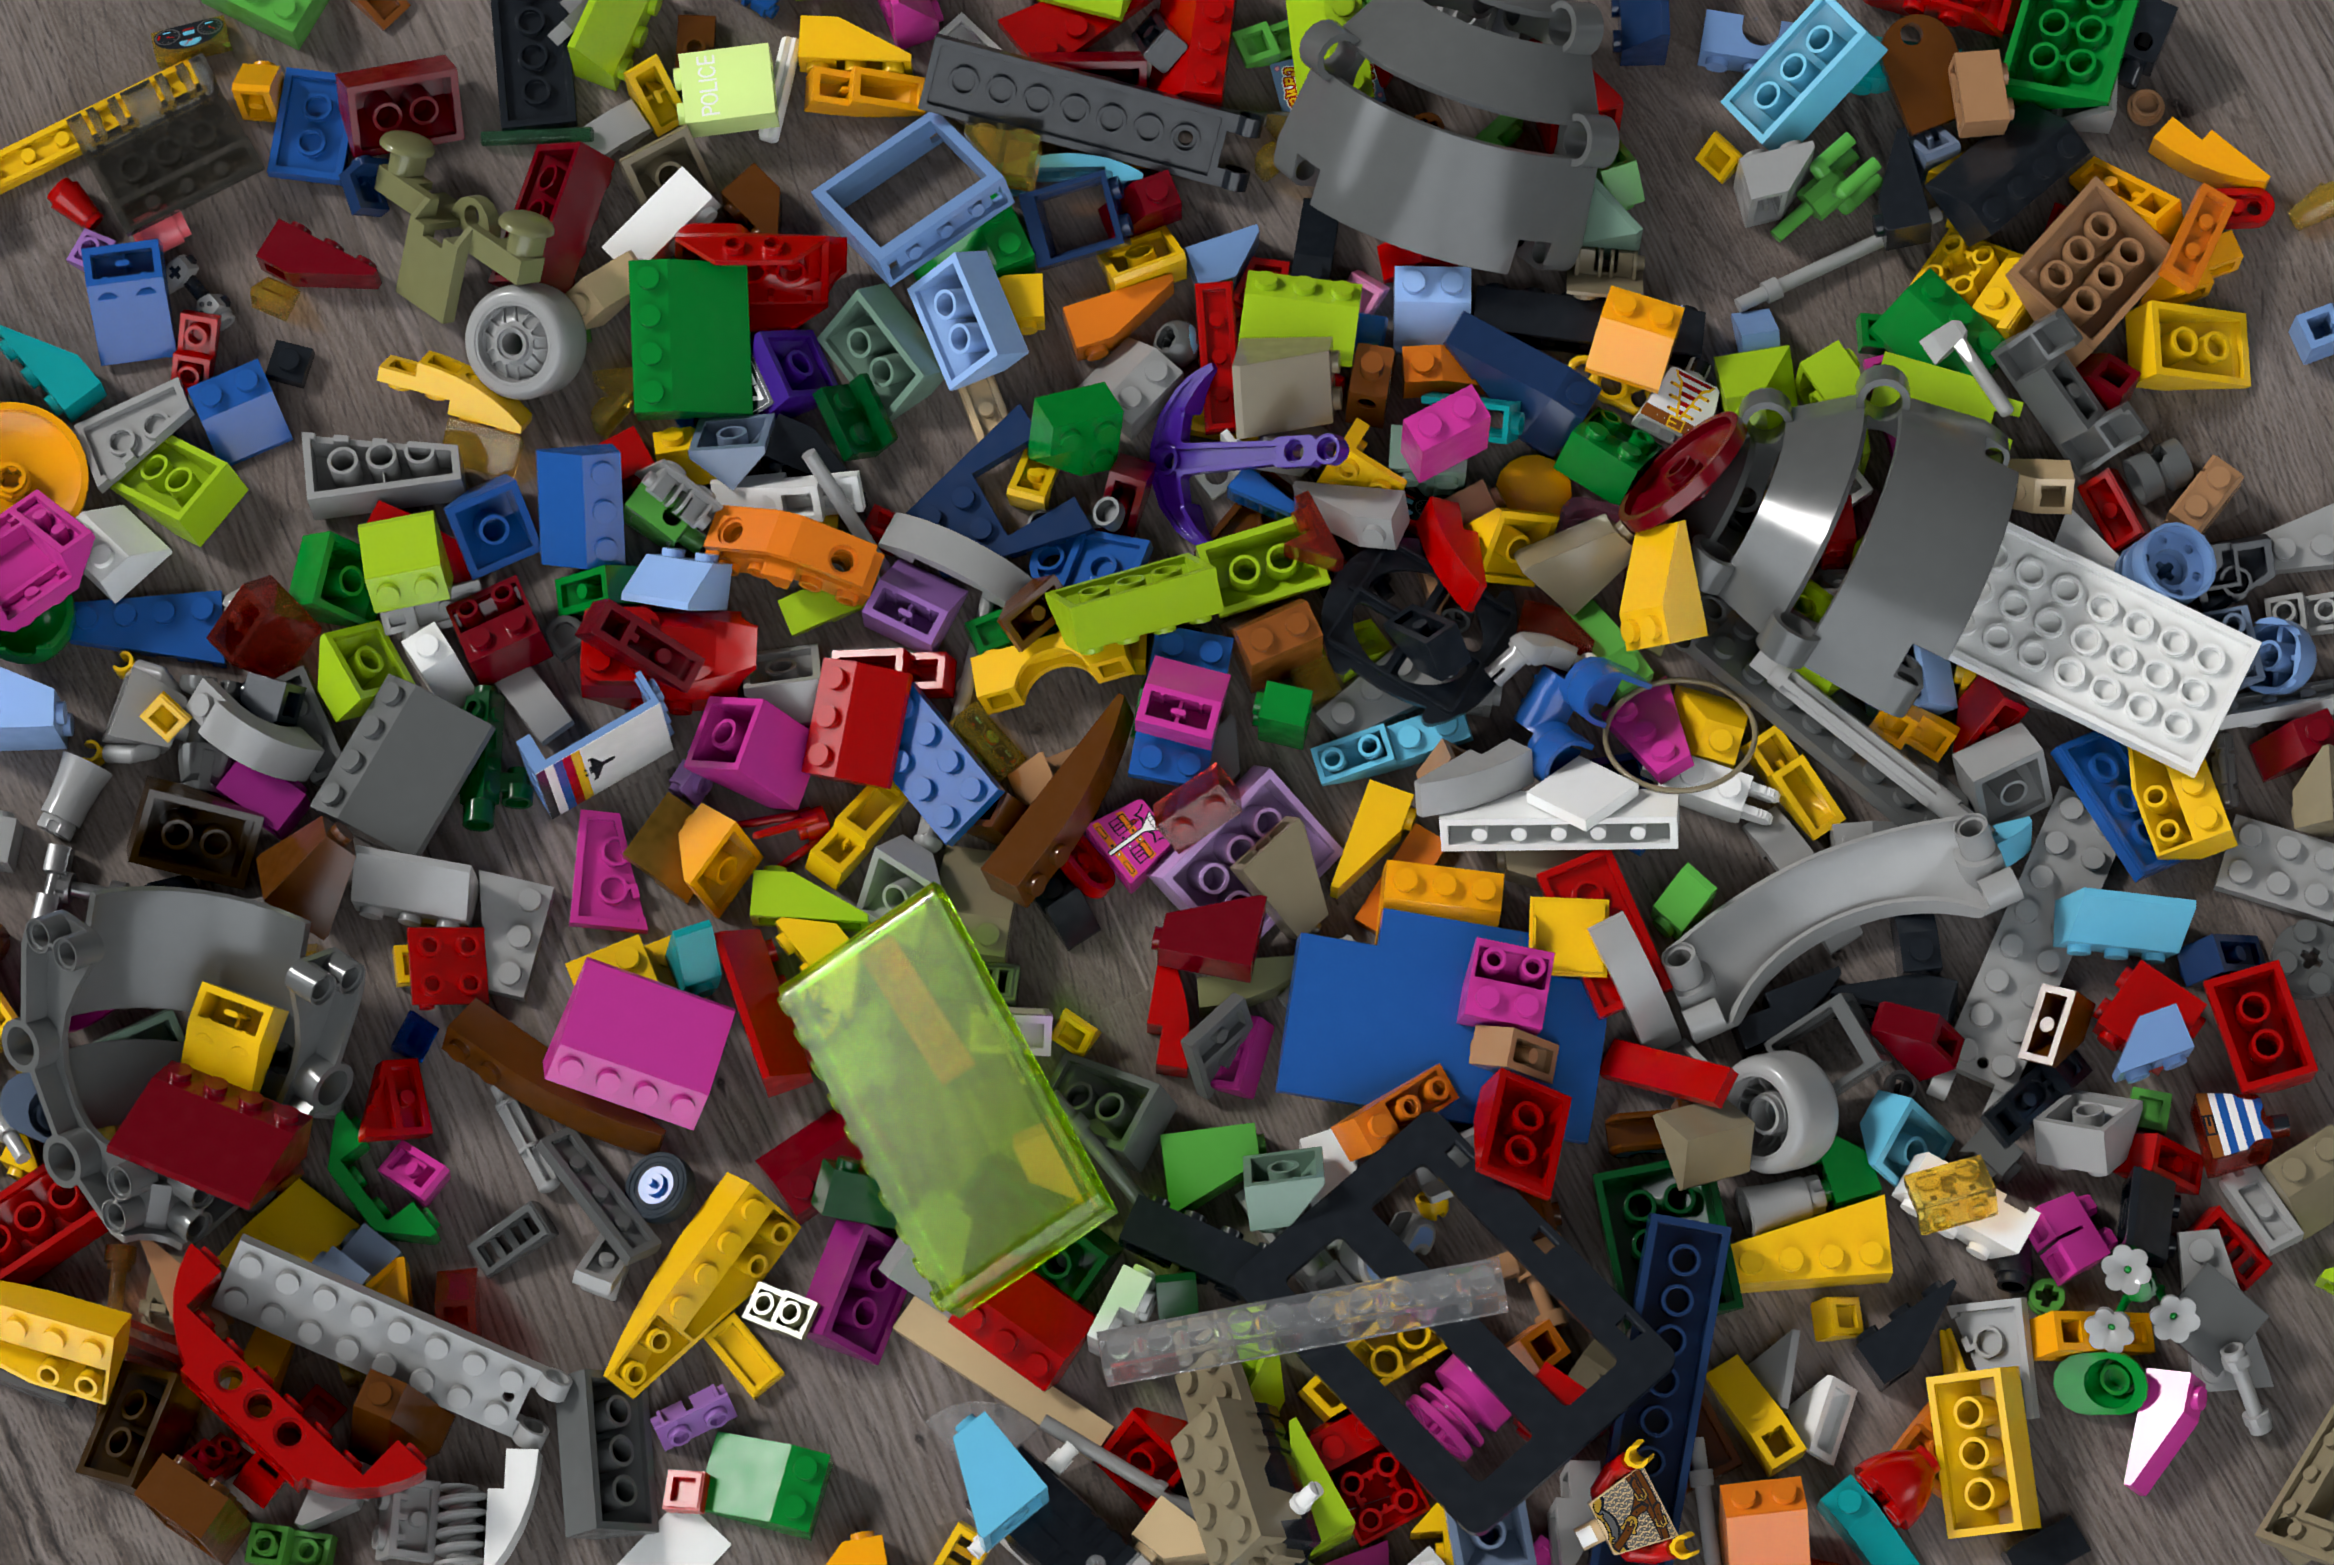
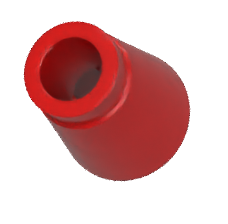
[47,177,104,231]

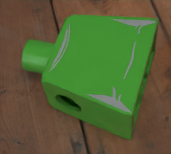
[623,481,707,554]

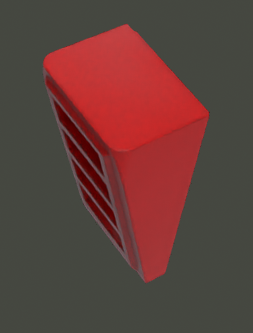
[2185,1205,2273,1292]

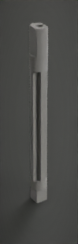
[1749,650,1996,835]

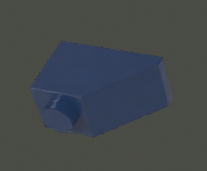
[2177,934,2266,988]

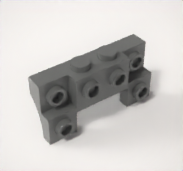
[1990,307,2149,477]

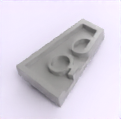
[74,377,195,494]
[1946,1297,2040,1420]

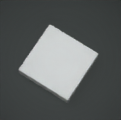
[1527,755,1639,832]

